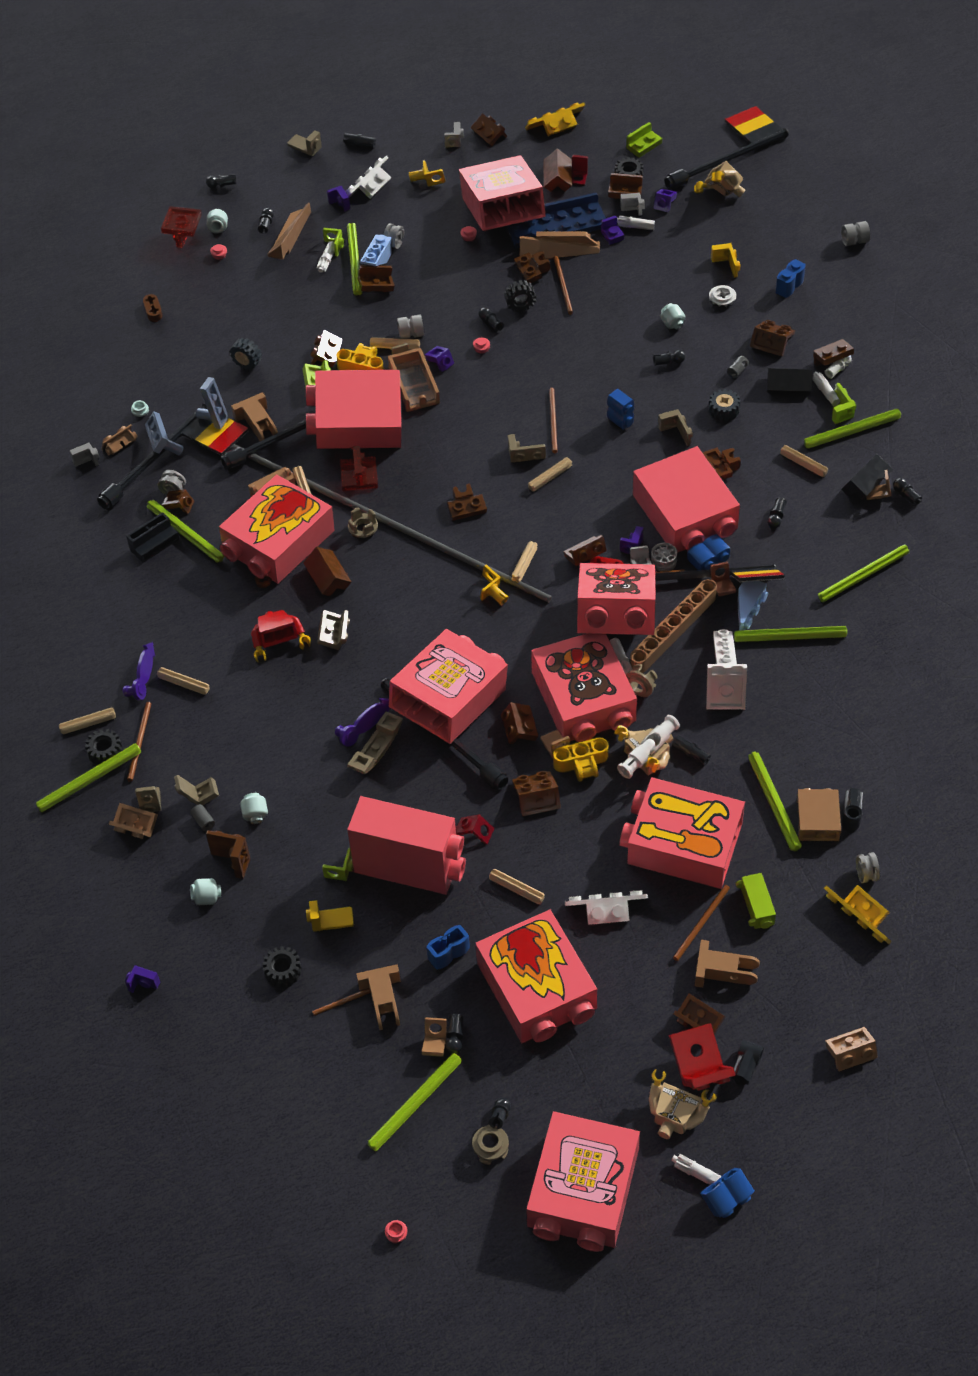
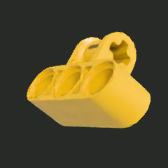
[336,343,384,370]
[553,738,609,782]

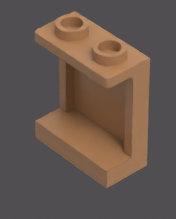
[797,788,841,841]

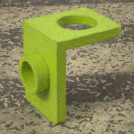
[323,228,344,256]
[322,848,353,881]

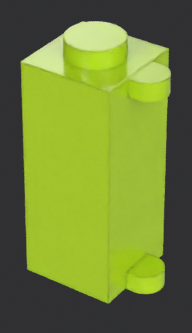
[735,873,776,929]

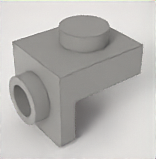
[444,122,464,147]
[620,193,645,216]
[70,443,100,467]
[630,546,652,565]

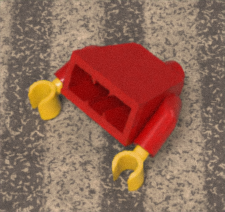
[251,610,311,662]

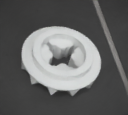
[709,285,736,307]

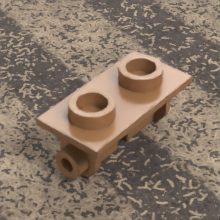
[101,424,138,455]

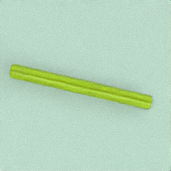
[347,223,362,295]
[804,409,901,449]
[147,500,224,563]
[818,545,909,602]
[734,626,847,642]
[36,743,141,812]
[748,752,801,851]
[368,1053,461,1151]

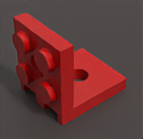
[669,1023,735,1091]

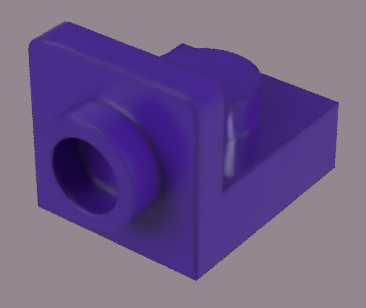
[327,186,350,211]
[654,189,677,212]
[601,216,625,245]
[424,346,454,372]
[620,526,643,554]
[125,965,161,993]

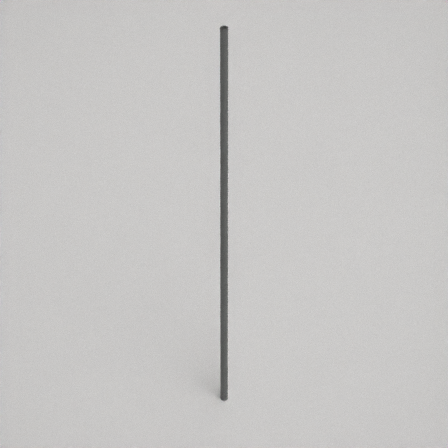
[230,444,552,603]

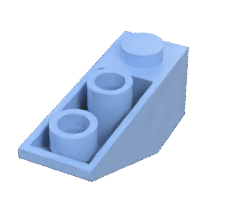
[360,235,392,266]
[737,581,768,631]

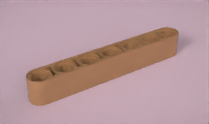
[630,579,717,673]

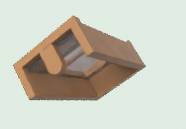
[388,348,440,412]

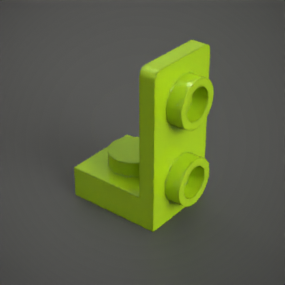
[832,383,856,424]

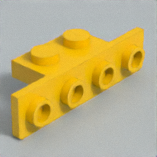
[525,103,585,136]
[824,885,892,944]

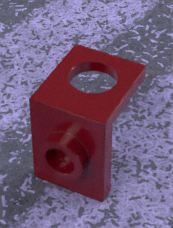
[572,155,588,186]
[456,814,494,844]

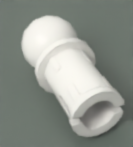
[825,356,852,379]

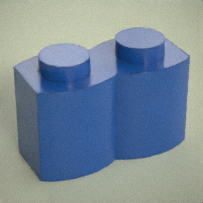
[776,259,806,298]
[607,389,634,430]
[687,534,730,570]
[426,925,470,969]
[700,1167,754,1218]

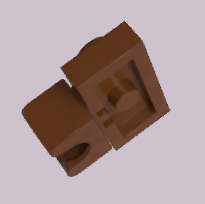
[514,251,551,283]
[702,448,741,480]
[447,483,487,521]

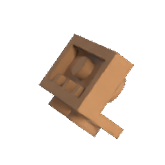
[825,1027,878,1071]

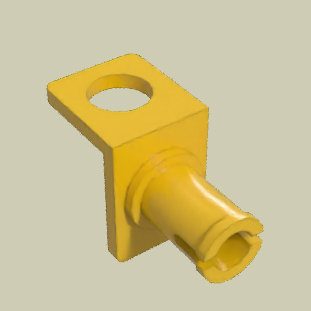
[409,160,446,186]
[480,565,509,606]

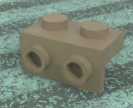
[317,610,350,650]

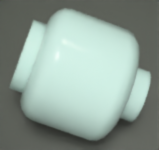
[206,209,228,233]
[660,303,685,329]
[240,793,268,824]
[190,878,221,905]

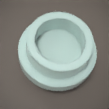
[131,400,149,417]

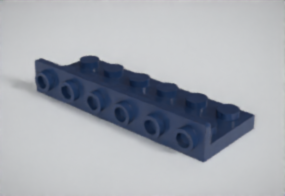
[505,193,606,249]

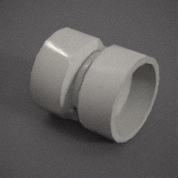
[841,221,870,246]
[397,314,424,339]

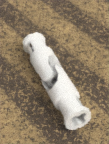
[617,715,680,779]

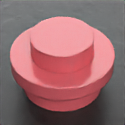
[460,226,477,241]
[210,244,227,260]
[473,338,490,353]
[385,1220,407,1243]

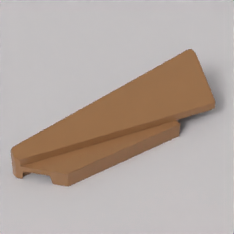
[267,203,311,260]
[520,232,600,259]

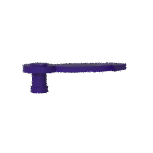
[123,642,155,700]
[335,698,390,747]

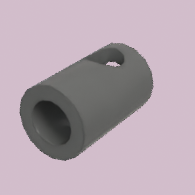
[727,356,749,378]
[190,804,215,831]

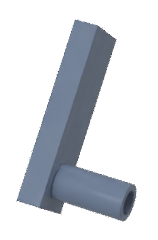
[196,377,229,429]
[145,411,183,455]

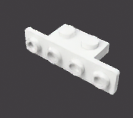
[345,156,391,199]
[565,890,648,925]

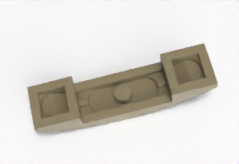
[347,712,403,774]

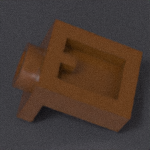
[162,489,194,514]

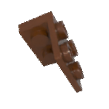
[750,320,795,356]
[512,771,561,816]
[206,830,250,879]

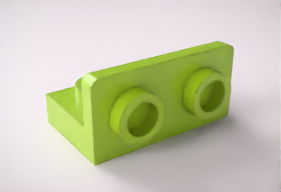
[626,122,662,158]

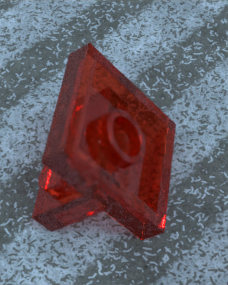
[161,206,202,248]
[340,446,378,491]

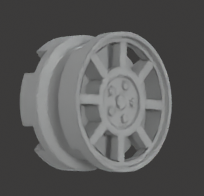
[384,223,404,249]
[157,470,186,495]
[651,543,677,572]
[856,852,880,883]

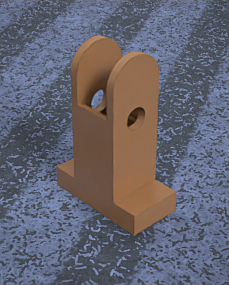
[231,392,278,441]
[695,940,760,987]
[356,964,401,1030]

